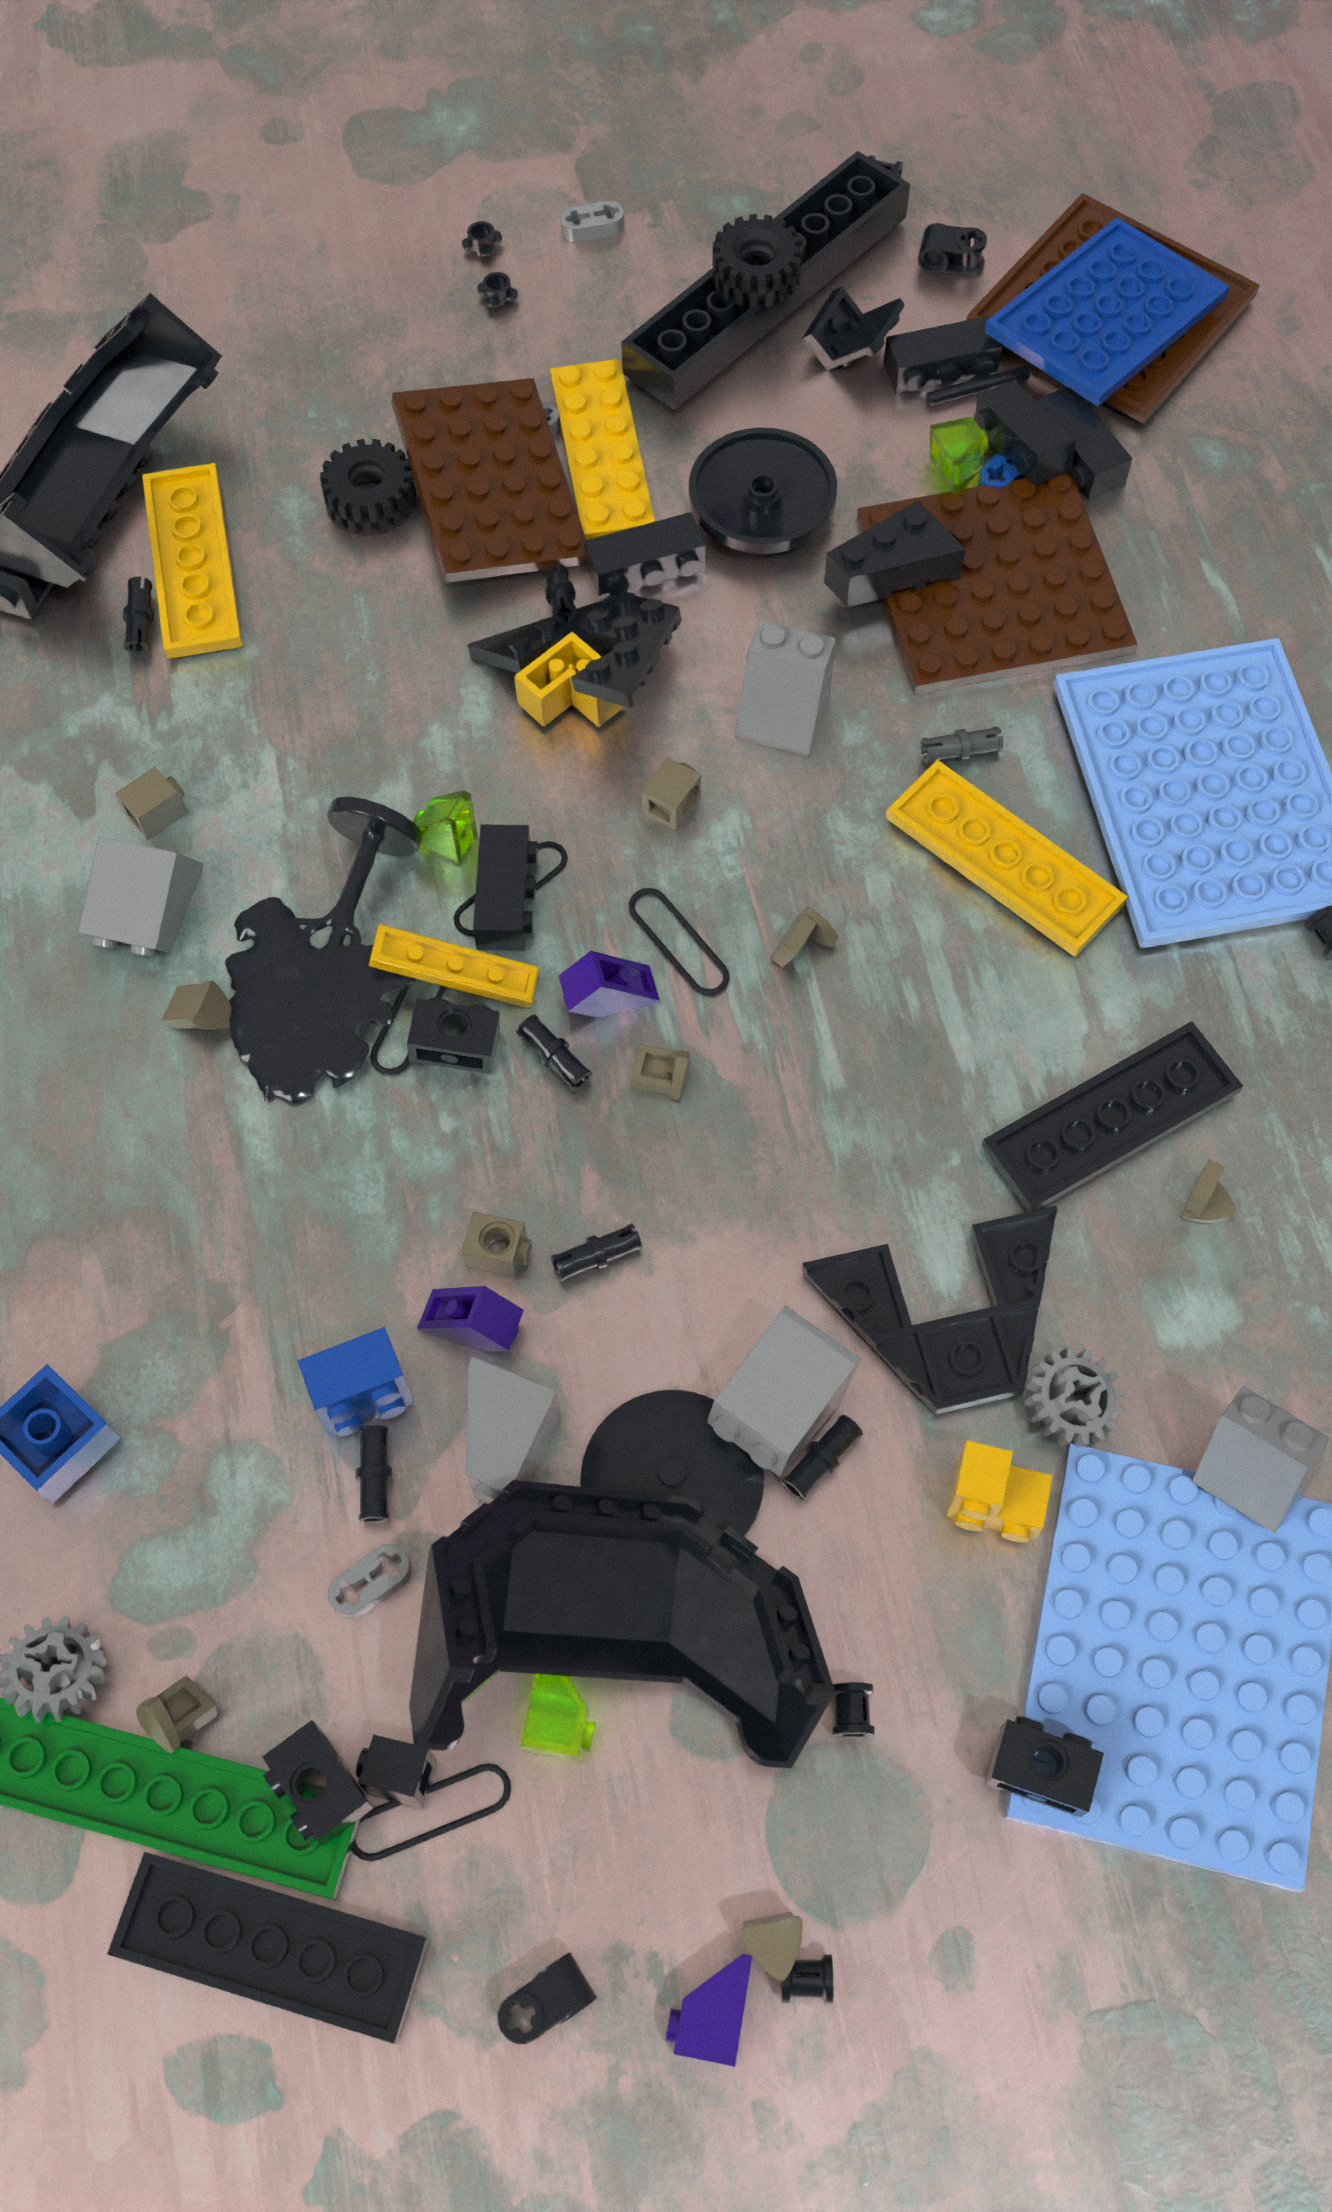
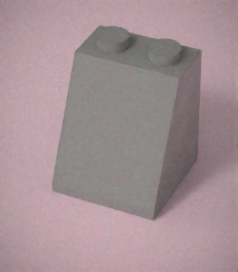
[735,619,836,757]
[78,836,204,958]
[707,1305,861,1477]
[466,1356,562,1507]
[1192,1386,1329,1534]

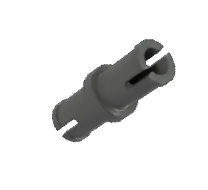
[920,726,1003,764]

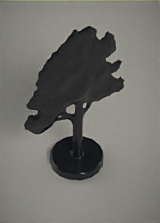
[225,796,423,1104]

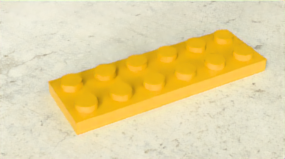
[550,359,655,540]
[142,463,243,659]
[886,759,1128,957]

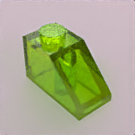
[930,417,988,494]
[413,790,478,867]
[520,1674,597,1764]

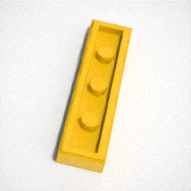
[368,924,539,1009]

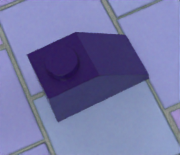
[558,951,660,1018]
[417,1286,524,1351]
[666,1954,752,2067]

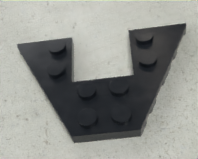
[467,592,682,708]
[802,1206,1058,1415]

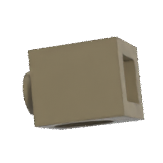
[642,757,701,831]
[461,1211,532,1278]

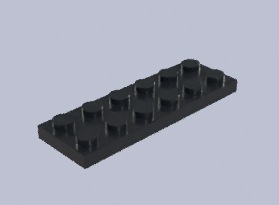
[981,1021,1243,1212]
[107,1852,429,2044]

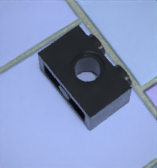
[407,998,500,1074]
[985,1716,1104,1818]
[262,1720,373,1845]

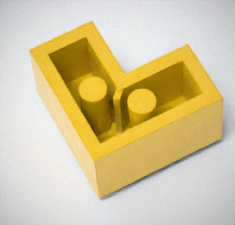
[514,632,624,728]
[945,1440,1053,1543]

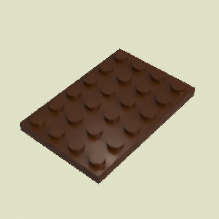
[391,378,586,583]

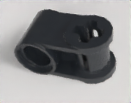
[917,223,987,277]
[498,1952,597,2044]

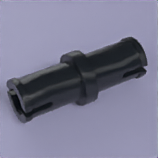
[544,563,577,625]
[123,576,154,655]
[516,1014,592,1091]
[551,1223,642,1282]
[781,1415,863,1501]
[356,1425,392,1522]

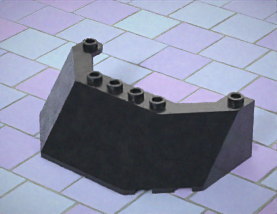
[0,293,222,587]
[409,1480,836,1768]

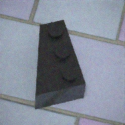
[824,500,966,607]

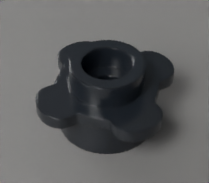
[462,221,502,257]
[477,272,518,308]

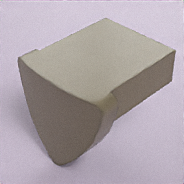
[770,907,838,968]
[161,981,232,1030]
[630,1044,691,1100]
[1181,1159,1237,1223]
[136,1675,217,1753]
[740,1912,802,1982]

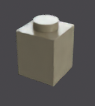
[116,767,187,840]

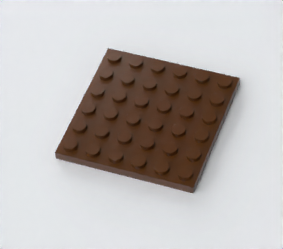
[966,193,1260,424]
[857,472,1138,695]

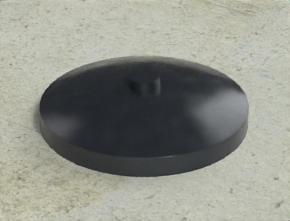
[689,427,837,554]
[580,1390,764,1538]

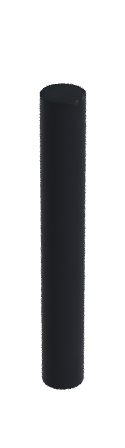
[926,365,1030,407]

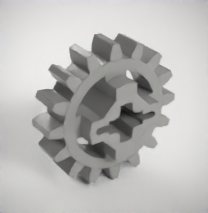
[1024,1347,1124,1448]
[0,1616,107,1723]

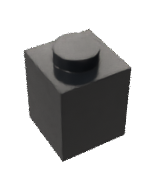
[356,1734,437,1809]

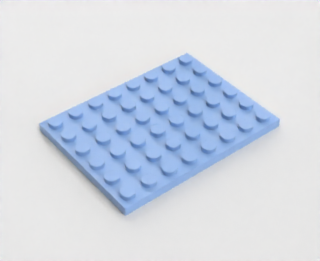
[1053,638,1332,949]
[1005,1443,1332,1892]

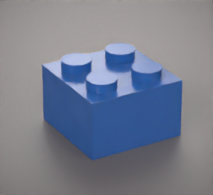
[297,1327,414,1436]
[0,1364,121,1504]

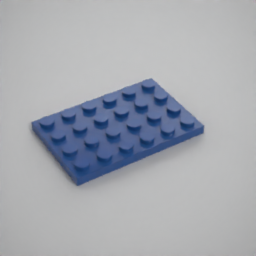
[984,217,1230,406]

